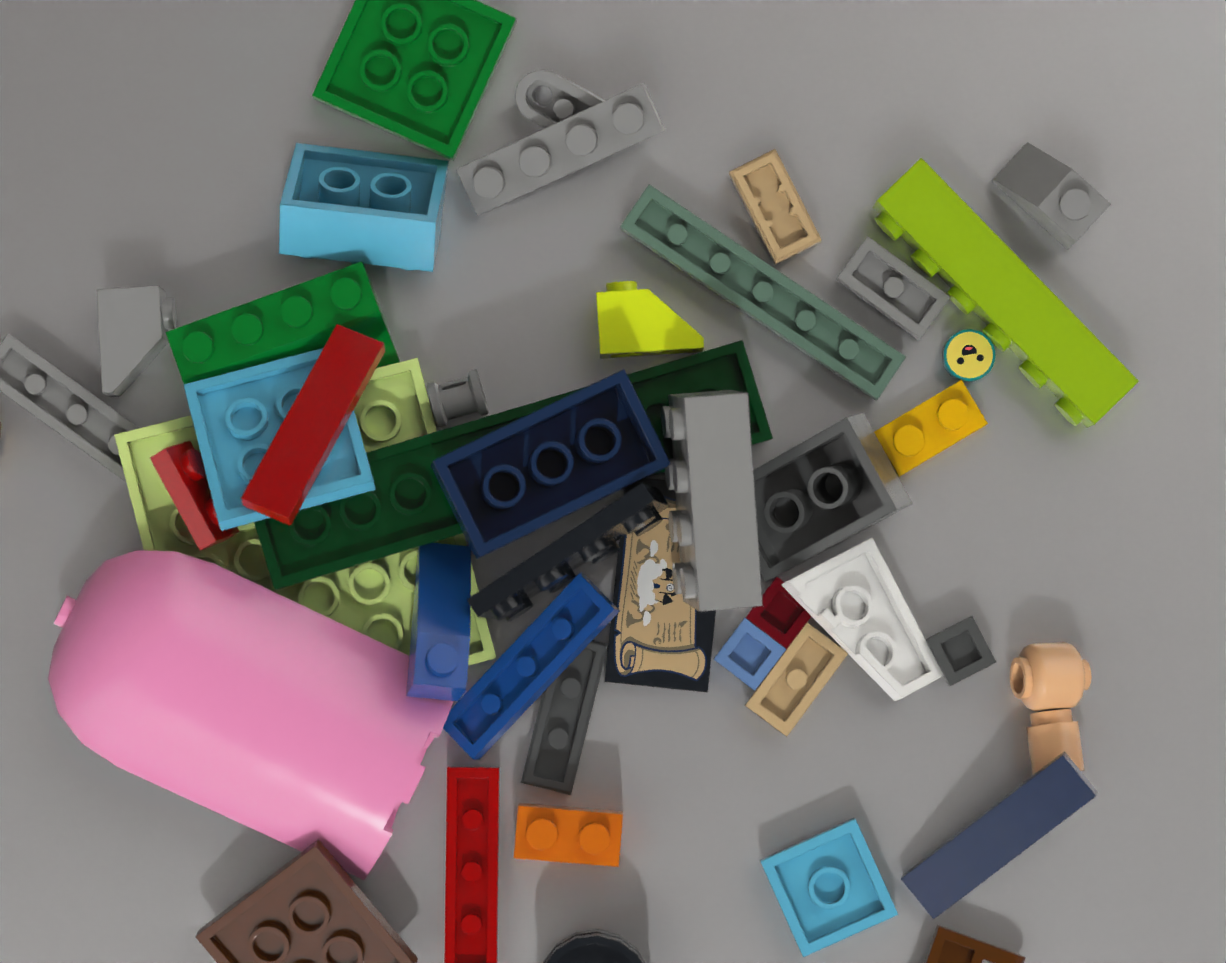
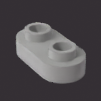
[515,70,605,128]

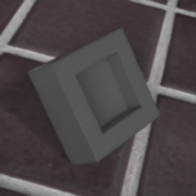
[925,616,996,686]

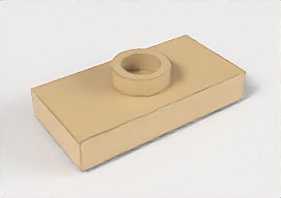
[729,149,822,265]

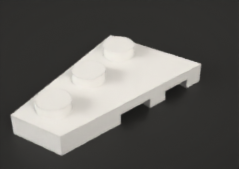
[781,537,944,701]

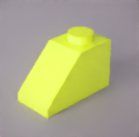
[596,281,704,359]

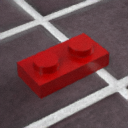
[150,441,240,551]

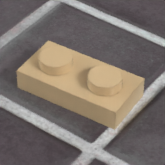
[744,623,848,737]

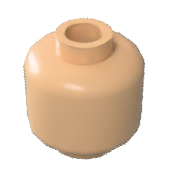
[1010,642,1091,711]

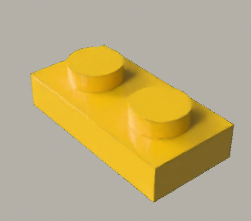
[874,380,988,477]

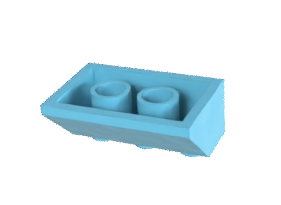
[279,143,449,272]

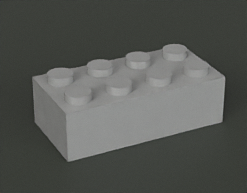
[661,390,763,611]

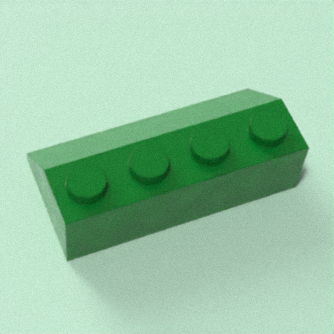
[165,261,400,384]

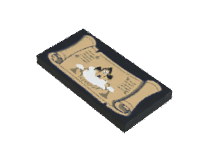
[604,478,716,692]

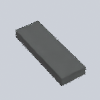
[521,640,608,795]

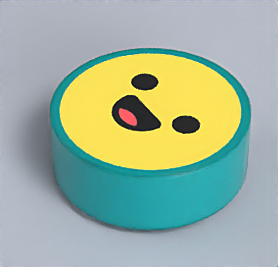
[942,329,995,382]

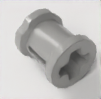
[427,369,489,427]

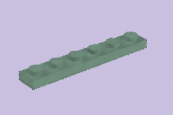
[620,184,906,401]

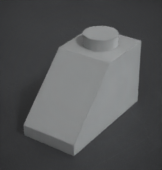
[992,142,1111,250]
[97,286,176,397]

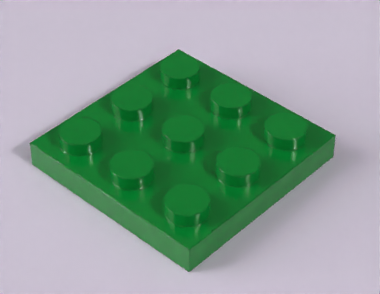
[312,0,517,161]

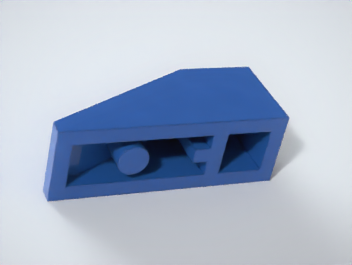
[406,543,471,701]

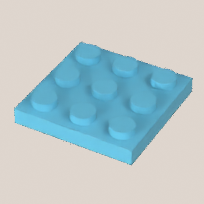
[184,348,376,531]

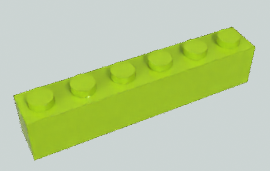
[873,158,1139,428]

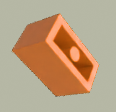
[514,803,623,867]

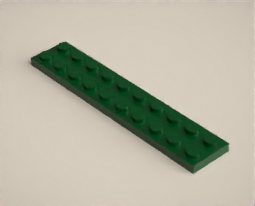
[254,340,773,590]

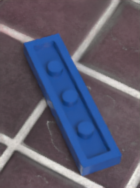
[443,573,620,760]

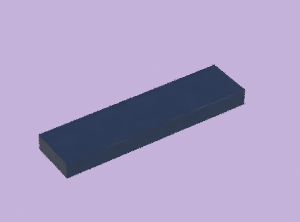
[901,751,1098,919]

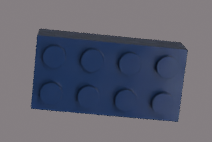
[430,369,671,560]

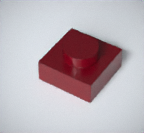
[745,577,812,649]

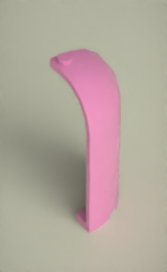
[48,550,453,880]

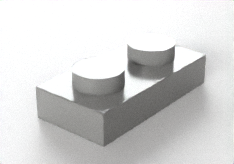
[836,236,951,341]

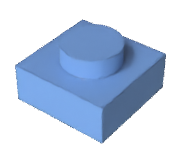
[713,618,786,691]

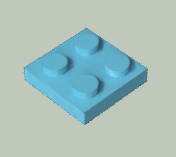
[760,818,898,957]

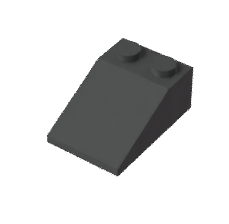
[753,413,913,582]

